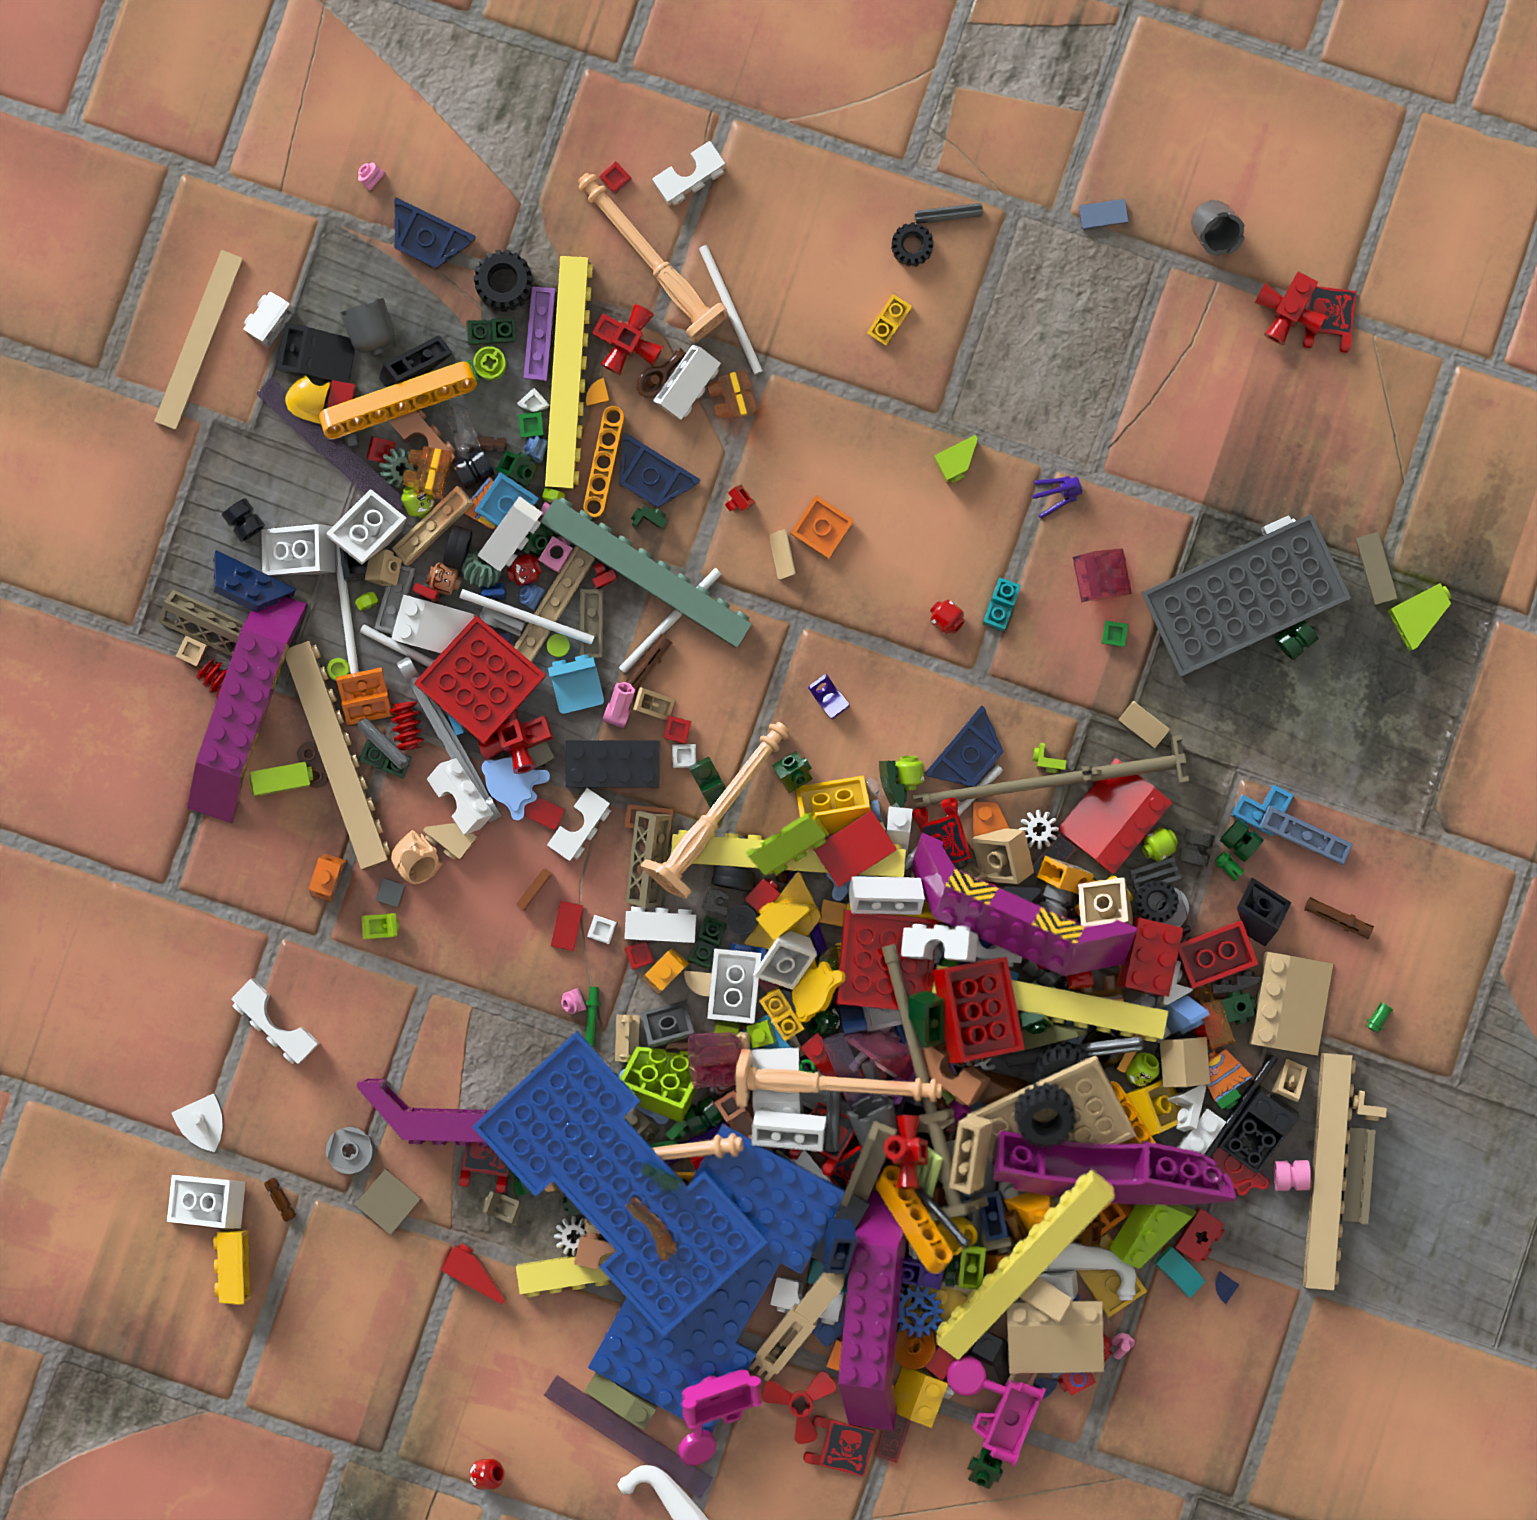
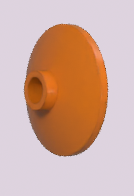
[895,1324,936,1370]

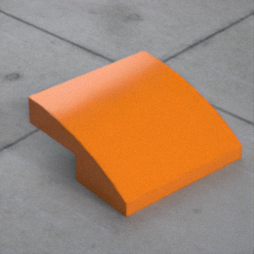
[336,667,393,726]

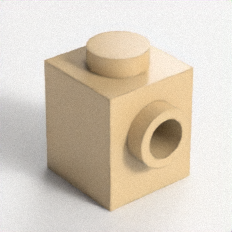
[365,549,402,586]

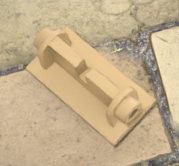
[615,1014,640,1062]

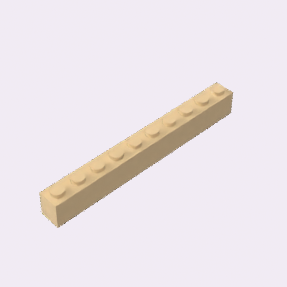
[285,641,391,870]
[1303,1053,1356,1290]

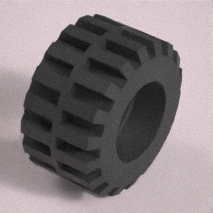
[474,250,533,312]
[1034,1041,1091,1083]
[1015,1082,1076,1148]

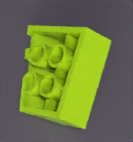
[745,812,829,875]
[621,1047,710,1123]
[1109,1204,1197,1269]

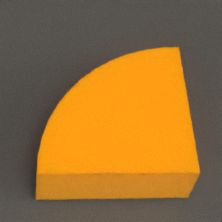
[586,378,609,407]

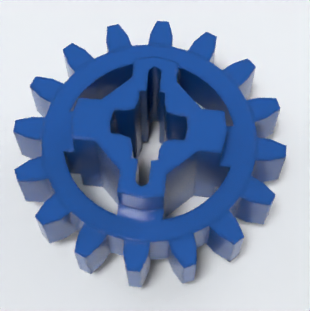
[898,1286,944,1338]

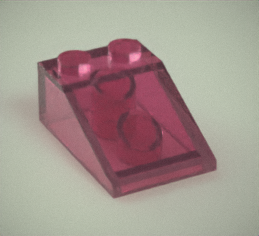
[844,1029,915,1082]

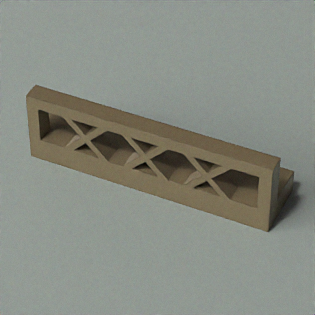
[158,590,245,656]
[625,811,672,908]
[840,1121,896,1207]
[1341,1127,1376,1224]

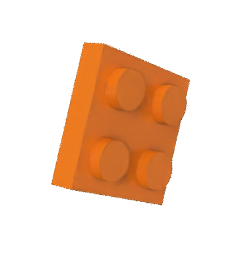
[790,495,854,559]

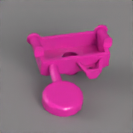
[946,1355,1045,1467]
[678,1370,762,1466]

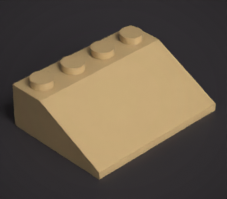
[1248,952,1333,1056]
[1007,1300,1104,1373]

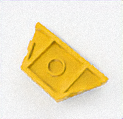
[744,871,823,949]

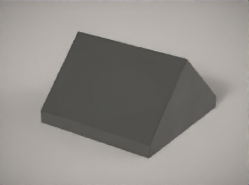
[641,1000,695,1048]

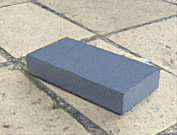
[1079,199,1128,230]

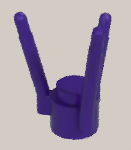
[1032,476,1082,518]

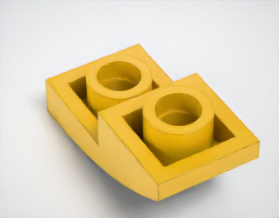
[867,294,913,346]
[759,986,804,1041]

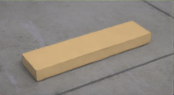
[392,486,474,566]

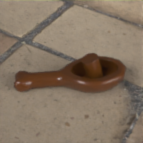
[637,348,686,398]

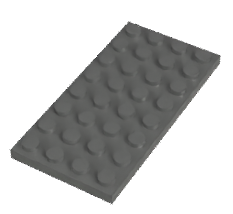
[1142,513,1351,677]

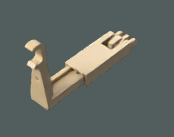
[749,1273,845,1382]

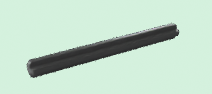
[1005,1037,1143,1067]

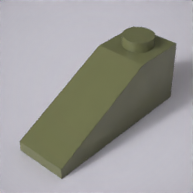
[1015,1022,1087,1052]
[585,1373,657,1430]

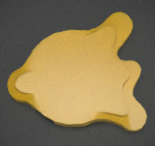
[792,958,846,1022]

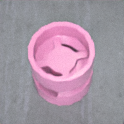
[1274,1160,1311,1191]

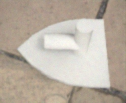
[172,1094,223,1152]

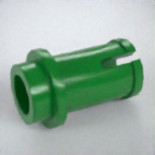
[1215,851,1244,881]
[1366,1002,1393,1033]
[799,1059,816,1073]

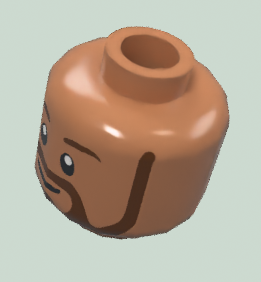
[426,563,462,596]

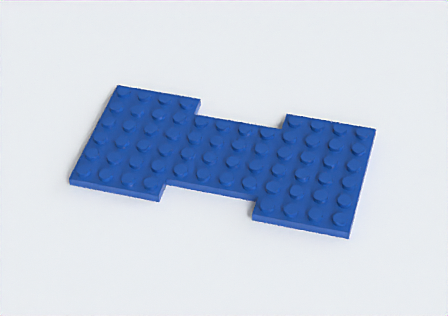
[472,1031,768,1337]
[588,1124,845,1433]

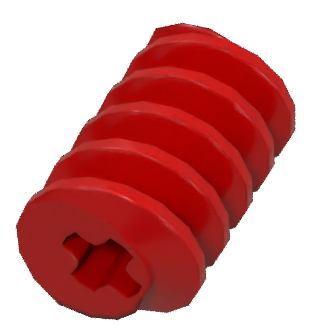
[196,658,228,699]
[389,701,424,751]

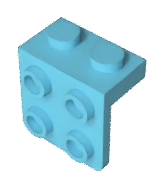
[548,654,604,714]

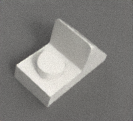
[1155,961,1193,1009]
[1167,1085,1207,1132]

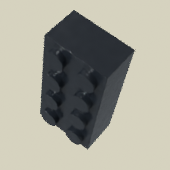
[566,740,660,788]

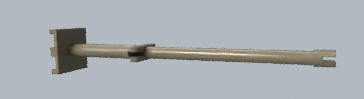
[913,735,1189,809]
[882,944,989,1221]

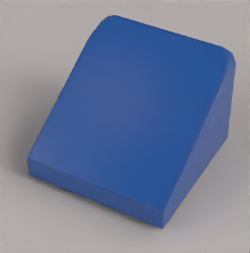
[481,583,506,600]

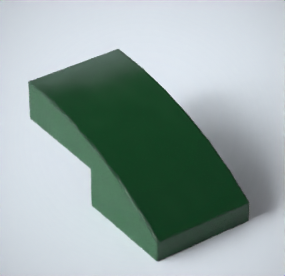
[689,757,726,809]

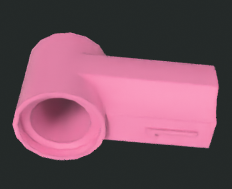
[602,682,635,729]

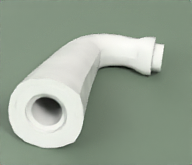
[1045,1241,1136,1300]
[618,1465,709,1520]

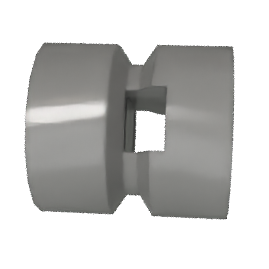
[1039,883,1075,918]

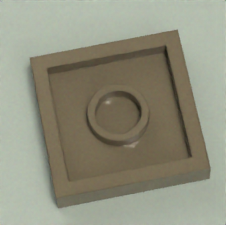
[355,1169,421,1235]

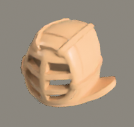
[391,830,443,884]

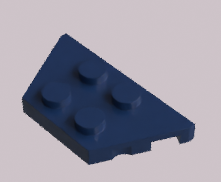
[394,197,476,269]
[619,433,701,508]
[213,550,296,612]
[924,705,1004,787]

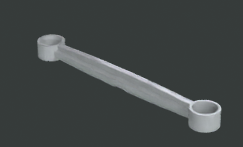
[397,656,502,823]

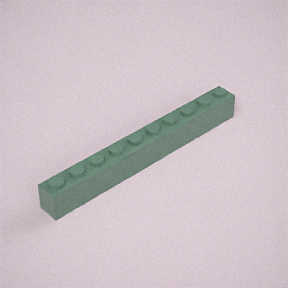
[540,497,752,648]

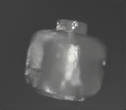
[861,777,885,801]

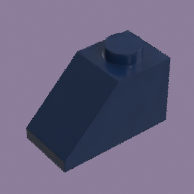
[838,1005,867,1034]
[977,1190,1013,1242]
[824,1219,857,1274]

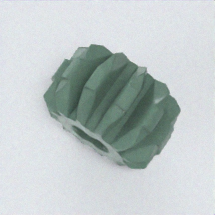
[379,448,419,488]
[462,551,502,588]

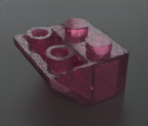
[1073,548,1132,603]
[687,1032,741,1088]

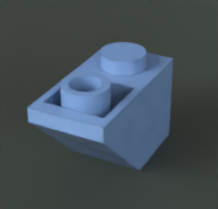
[1161,995,1210,1034]

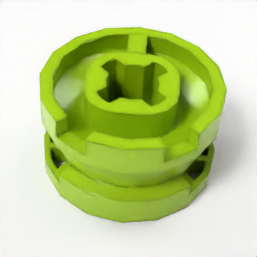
[473,346,507,381]

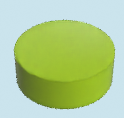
[547,634,570,657]
[327,658,350,681]

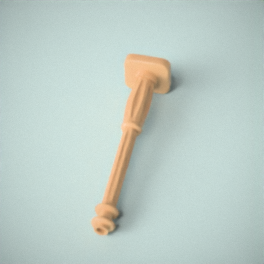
[578,173,729,344]
[640,722,789,899]
[736,1049,942,1107]
[545,1133,743,1192]

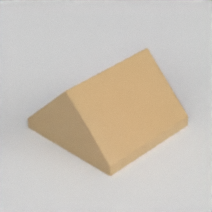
[1160,1037,1210,1087]

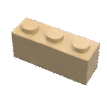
[949,1114,993,1195]

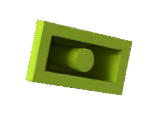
[933,435,978,484]
[958,1246,986,1290]

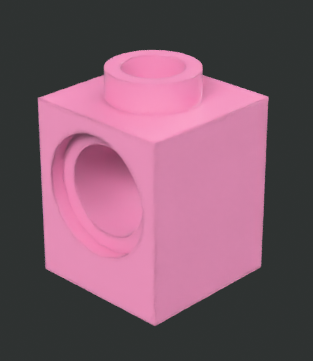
[538,536,573,573]

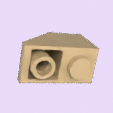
[423,823,479,860]

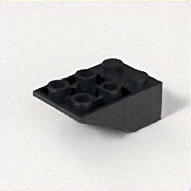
[277,323,355,383]
[1219,1085,1299,1174]

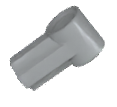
[479,607,526,637]

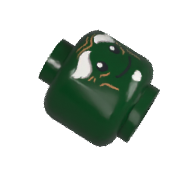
[806,1005,841,1037]

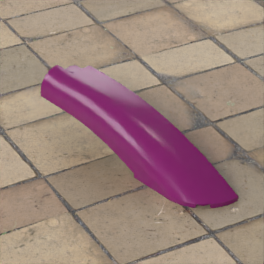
[991,1130,1236,1205]

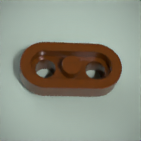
[297,742,328,788]

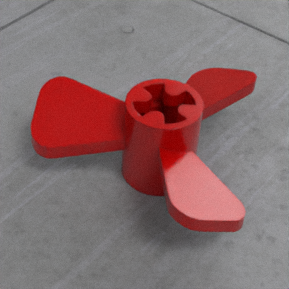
[761,1371,836,1444]

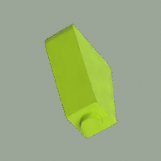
[1387,583,1451,651]
[248,762,313,798]

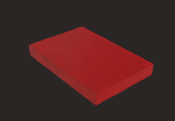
[813,810,897,888]

